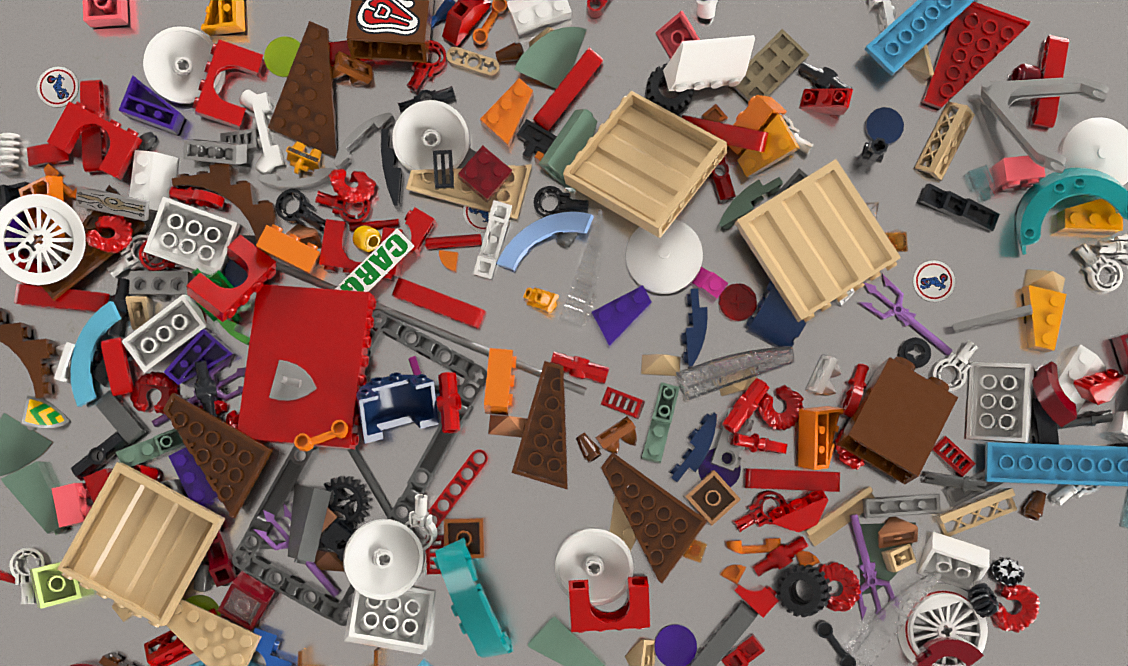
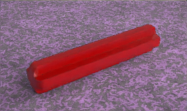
[425,234,482,249]

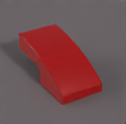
[27,143,69,167]
[721,634,765,666]

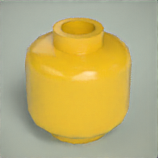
[352,225,381,252]

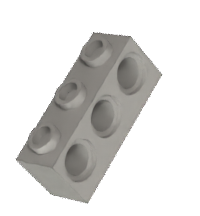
[183,139,247,165]
[129,271,193,300]
[710,407,754,471]

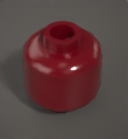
[1011,64,1042,81]

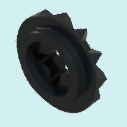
[899,337,931,368]
[992,557,1025,586]

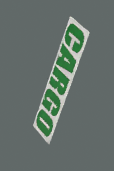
[334,229,415,292]

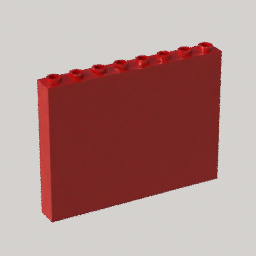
[237,284,376,450]

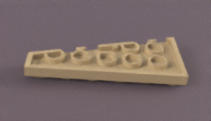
[406,164,532,220]
[166,599,262,666]

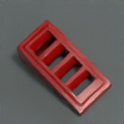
[601,386,645,419]
[932,436,976,477]
[425,535,444,575]

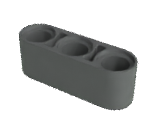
[95,390,146,445]

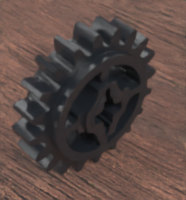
[321,476,371,528]

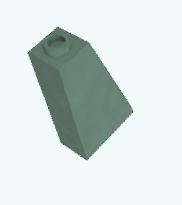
[539,109,598,188]
[1,461,67,535]
[527,615,606,666]

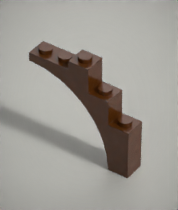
[172,162,278,253]
[0,308,56,399]

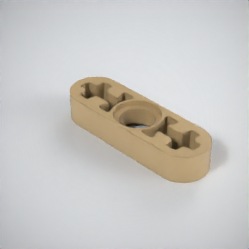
[446,47,500,78]

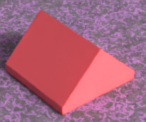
[655,11,700,58]

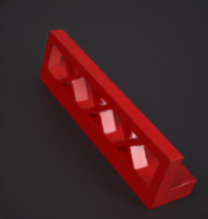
[144,608,218,666]

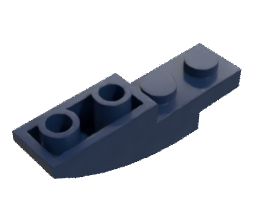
[681,288,708,368]
[670,412,717,483]

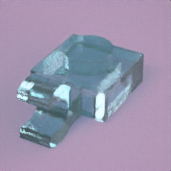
[967,165,994,201]

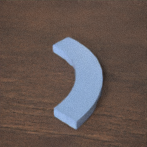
[496,212,594,271]

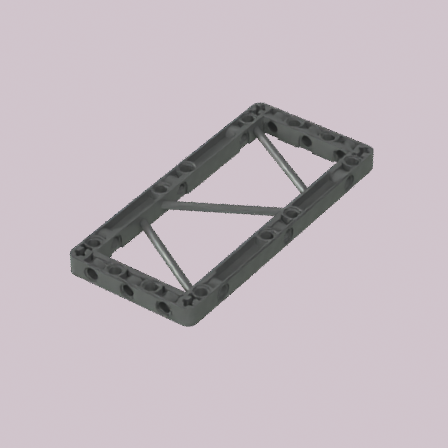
[232,310,487,626]

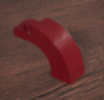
[1032,361,1077,427]
[207,529,236,587]
[912,637,984,666]

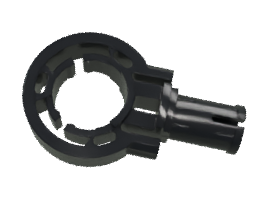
[533,186,589,218]
[275,189,326,231]

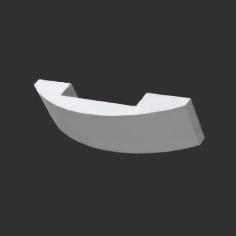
[334,113,395,169]
[257,167,334,190]

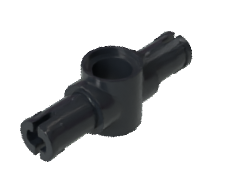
[798,61,854,89]
[398,86,456,114]
[108,278,130,337]
[194,360,217,417]

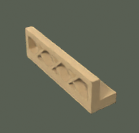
[915,102,975,181]
[803,486,875,547]
[935,488,1017,537]

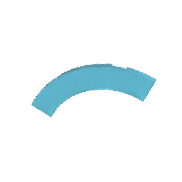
[71,301,121,407]

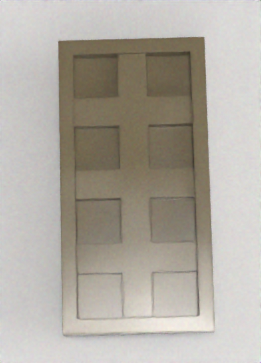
[733,29,809,102]

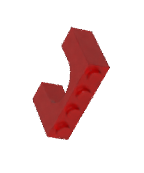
[192,39,263,129]
[47,101,143,180]
[319,219,404,280]
[186,235,276,322]
[568,576,650,633]

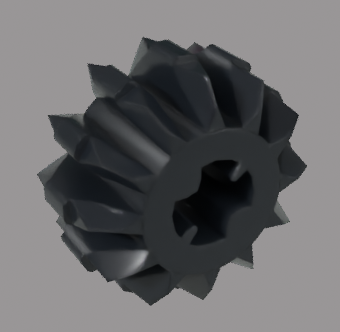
[968,583,999,618]

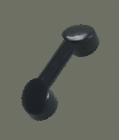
[817,622,856,666]

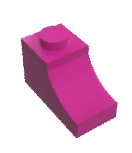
[691,266,728,301]

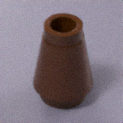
[495,42,524,62]
[576,433,602,463]
[1023,490,1047,521]

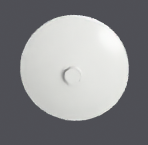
[143,26,222,104]
[392,100,469,171]
[1060,118,1128,185]
[626,219,703,294]
[343,519,423,600]
[555,529,634,606]

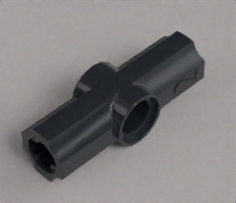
[859,137,888,167]
[71,431,128,481]

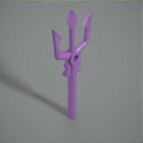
[858,273,953,355]
[152,354,246,427]
[253,502,340,597]
[850,514,900,624]

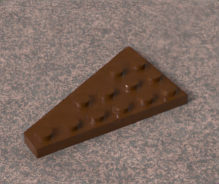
[268,21,338,157]
[163,393,273,518]
[601,452,708,584]

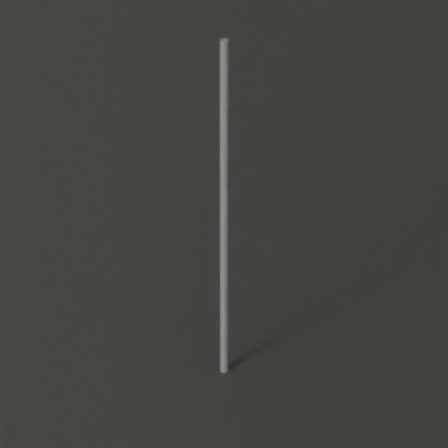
[276,261,587,395]

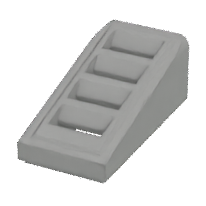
[220,129,260,151]

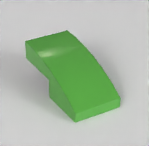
[217,319,250,345]

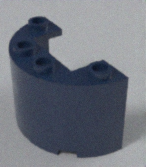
[745,281,808,354]
[357,372,439,444]

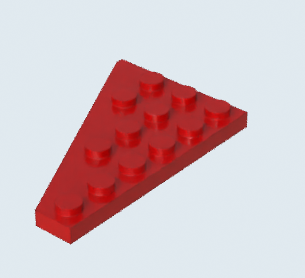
[922,2,1030,109]

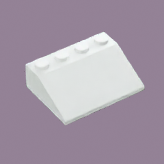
[663,35,755,92]
[143,197,241,275]
[966,362,1034,444]
[344,587,434,654]

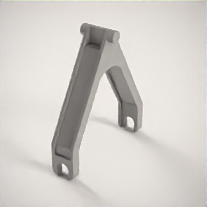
[981,77,1109,173]

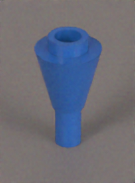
[431,0,456,27]

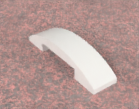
[473,200,512,279]

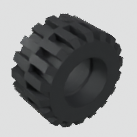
[645,63,694,114]
[777,564,832,617]

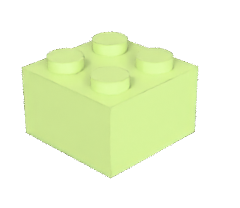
[29,561,82,609]

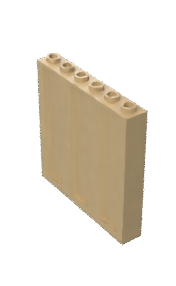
[563,91,727,238]
[735,159,901,322]
[57,462,225,628]

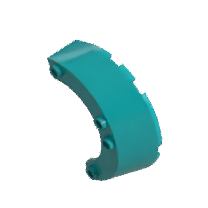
[1016,168,1128,255]
[433,538,514,658]

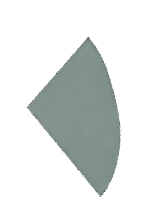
[514,27,587,89]
[0,413,52,476]
[859,522,916,595]

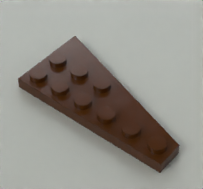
[41,185,147,301]
[512,361,568,490]

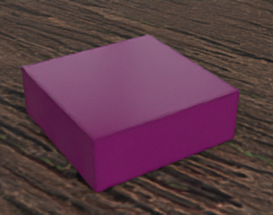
[408,356,423,375]

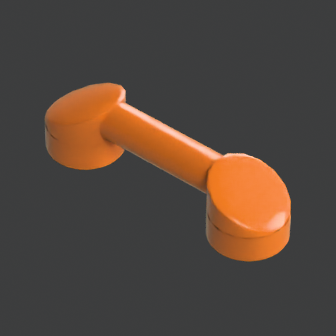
[472,0,507,45]
[44,164,77,200]
[294,420,348,451]
[726,538,781,554]

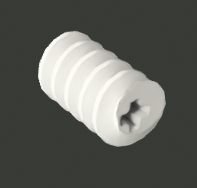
[0,133,21,175]

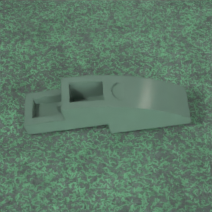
[717,177,783,230]
[641,382,680,464]
[116,429,186,467]

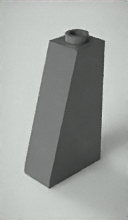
[287,485,331,565]

